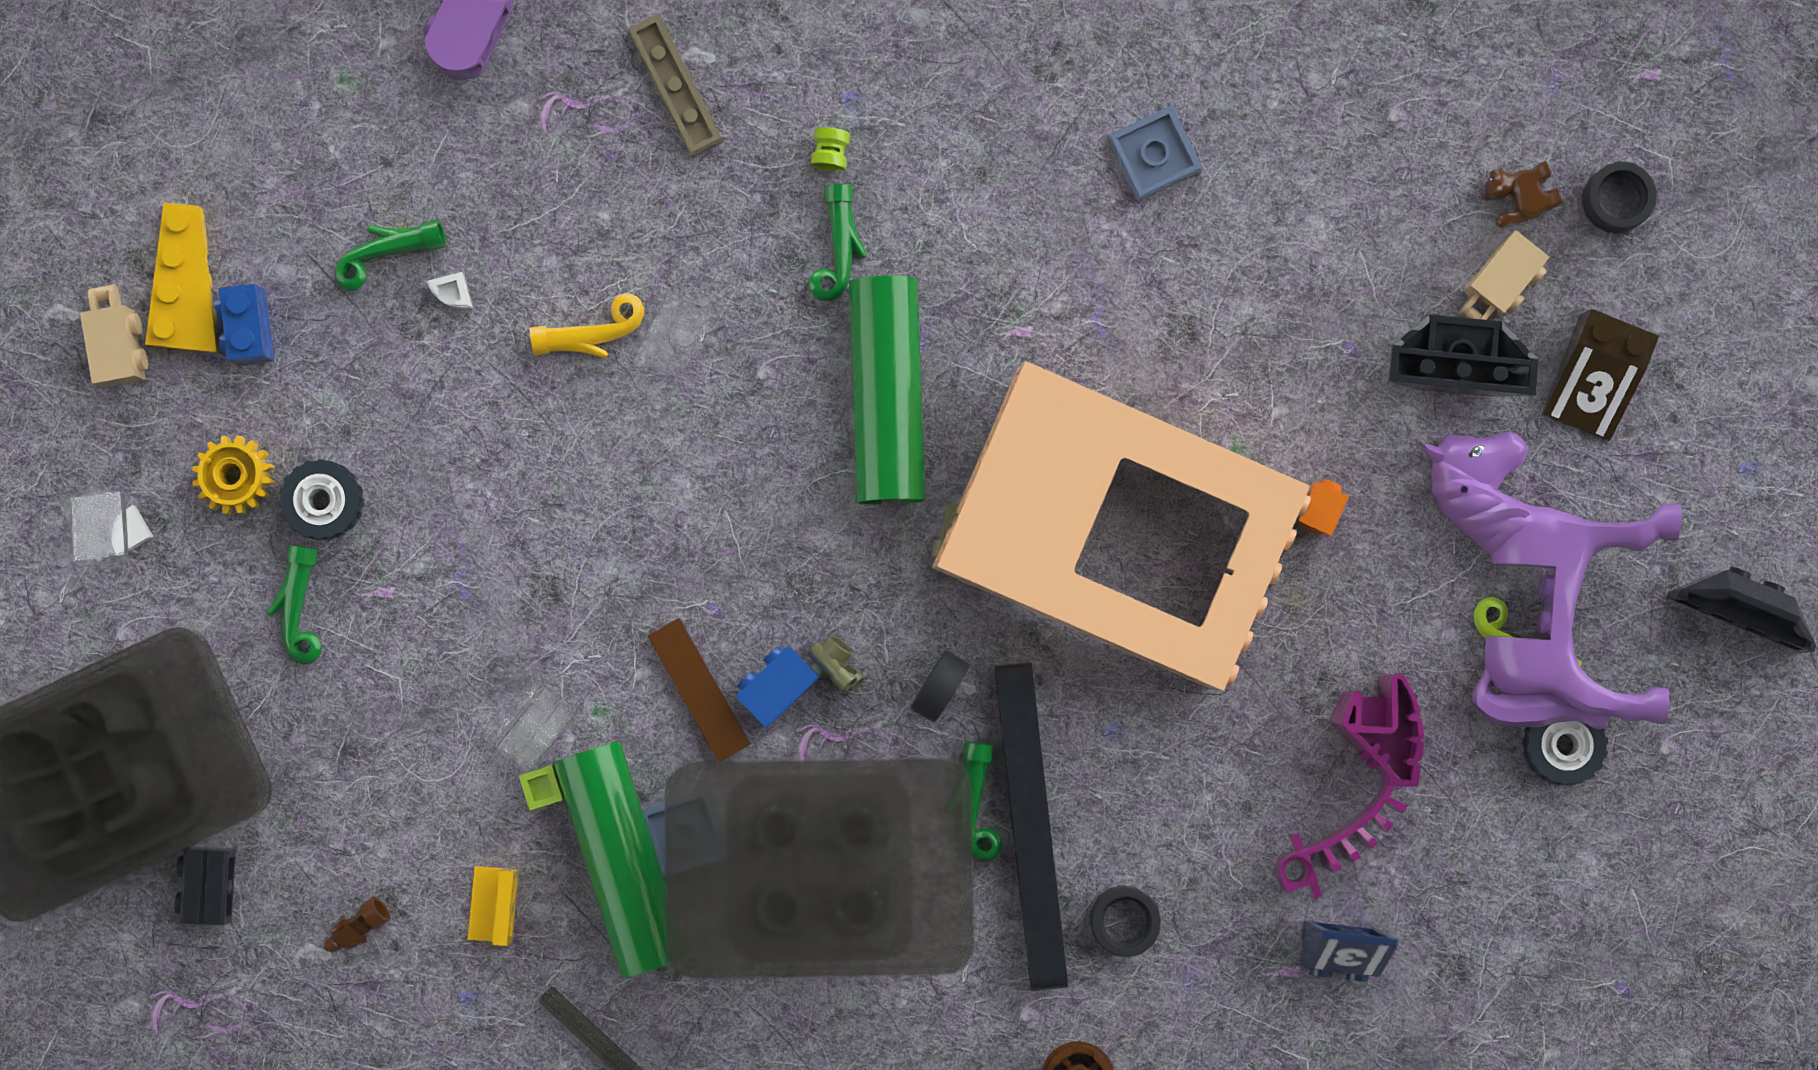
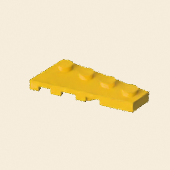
[145,202,221,354]

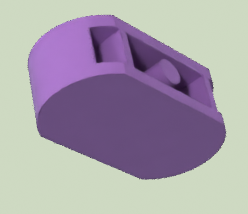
[424,0,513,79]

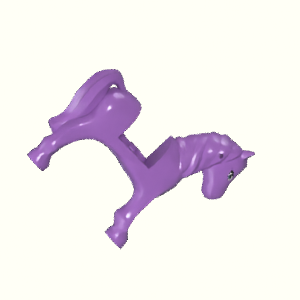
[1424,432,1682,730]

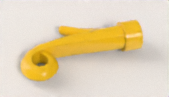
[529,293,644,358]

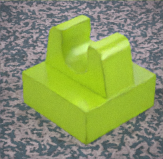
[519,764,565,811]

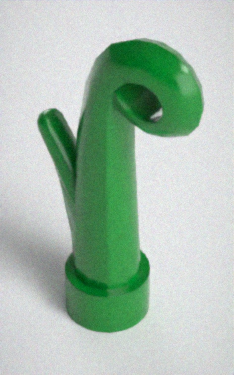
[808,184,867,302]
[334,219,446,291]
[267,544,322,664]
[944,741,1002,862]

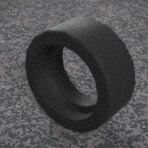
[1582,161,1657,234]
[910,650,970,723]
[1090,885,1161,957]

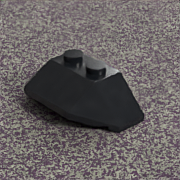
[1388,314,1539,397]
[1666,567,1817,653]

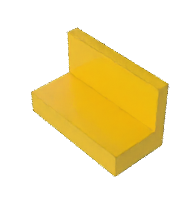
[468,866,519,946]

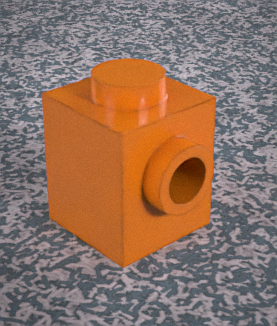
[1295,479,1349,538]

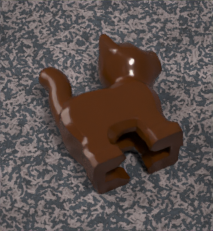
[1483,161,1563,228]

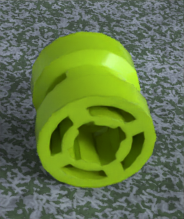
[810,127,851,172]

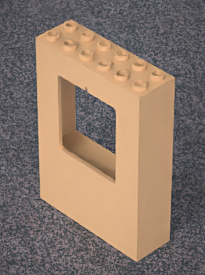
[932,361,1311,691]

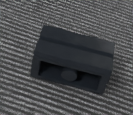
[174,847,236,925]

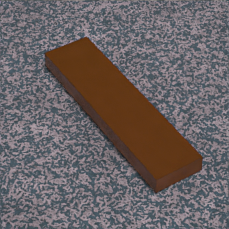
[648,618,751,762]

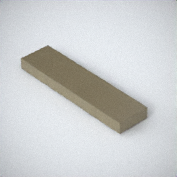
[627,14,724,158]

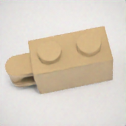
[1457,230,1550,320]
[80,284,148,388]

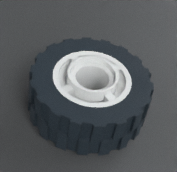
[279,459,364,540]
[1521,721,1609,785]

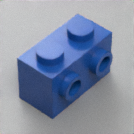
[215,284,274,366]
[735,645,820,728]

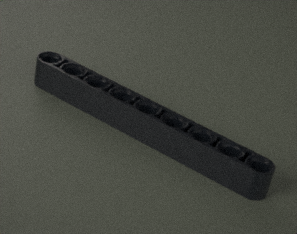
[995,662,1068,992]

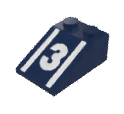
[1300,921,1398,982]

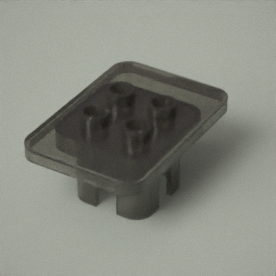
[0,627,272,922]
[665,758,974,978]

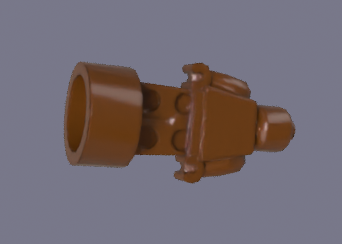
[324,897,391,953]

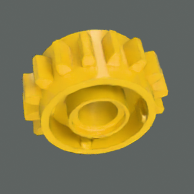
[192,435,275,515]

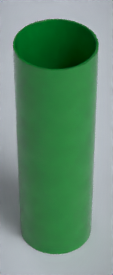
[849,275,926,505]
[553,741,689,978]

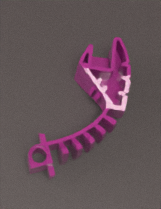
[1275,674,1424,900]

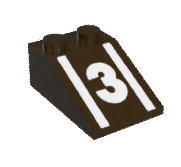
[1541,308,1659,441]

